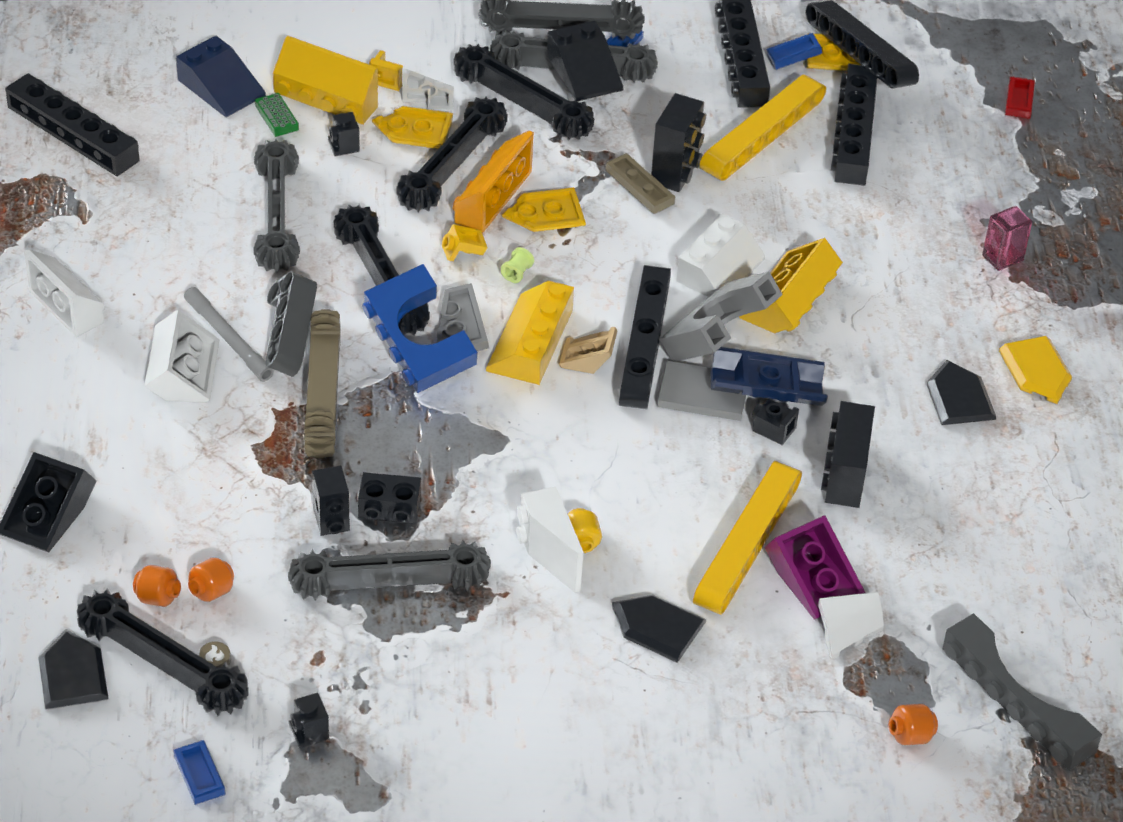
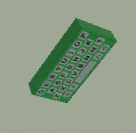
[255,93,299,137]

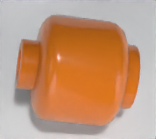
[188,557,234,602]
[133,565,181,607]
[888,704,938,745]

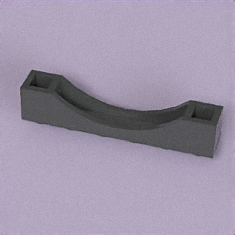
[942,613,1102,771]

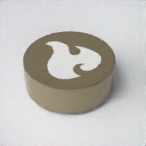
[199,642,231,667]

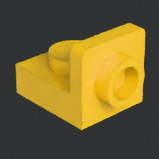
[369,50,403,91]
[442,224,488,261]

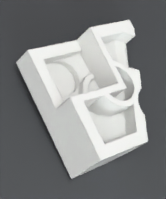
[402,68,454,110]
[818,592,884,659]

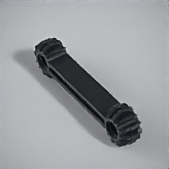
[454,44,595,140]
[396,97,508,213]
[333,203,430,336]
[77,588,249,716]

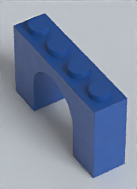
[362,264,478,393]

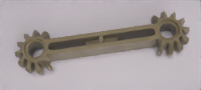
[304,309,341,459]

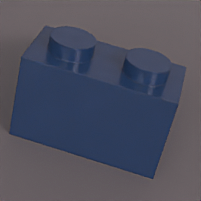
[176,35,266,117]

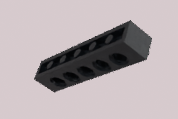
[715,0,770,108]
[831,63,877,186]
[5,73,140,177]

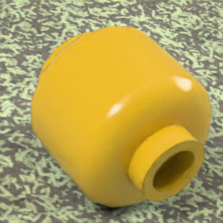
[568,508,602,553]

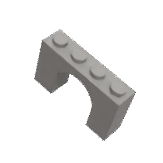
[659,271,782,362]

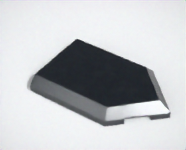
[927,360,996,425]
[612,595,706,663]
[38,629,109,709]

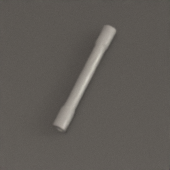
[184,287,274,382]

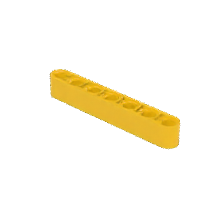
[700,74,826,181]
[693,461,802,615]

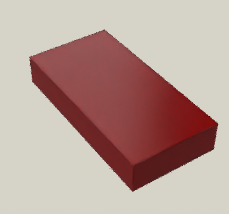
[1005,77,1035,119]

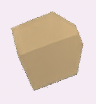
[559,327,618,374]

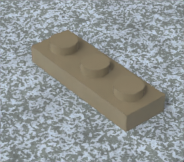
[606,153,675,214]

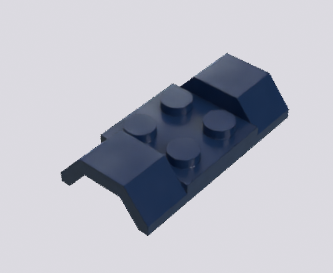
[710,347,828,406]

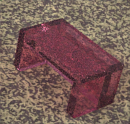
[982,206,1032,271]

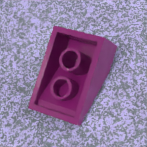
[764,515,866,620]

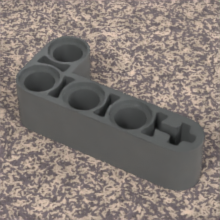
[266,271,317,377]

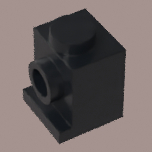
[328,112,360,156]
[752,399,799,445]
[289,692,329,748]

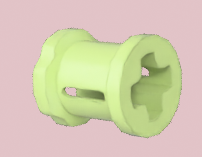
[501,247,535,283]

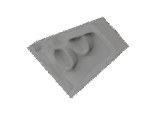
[437,283,489,351]

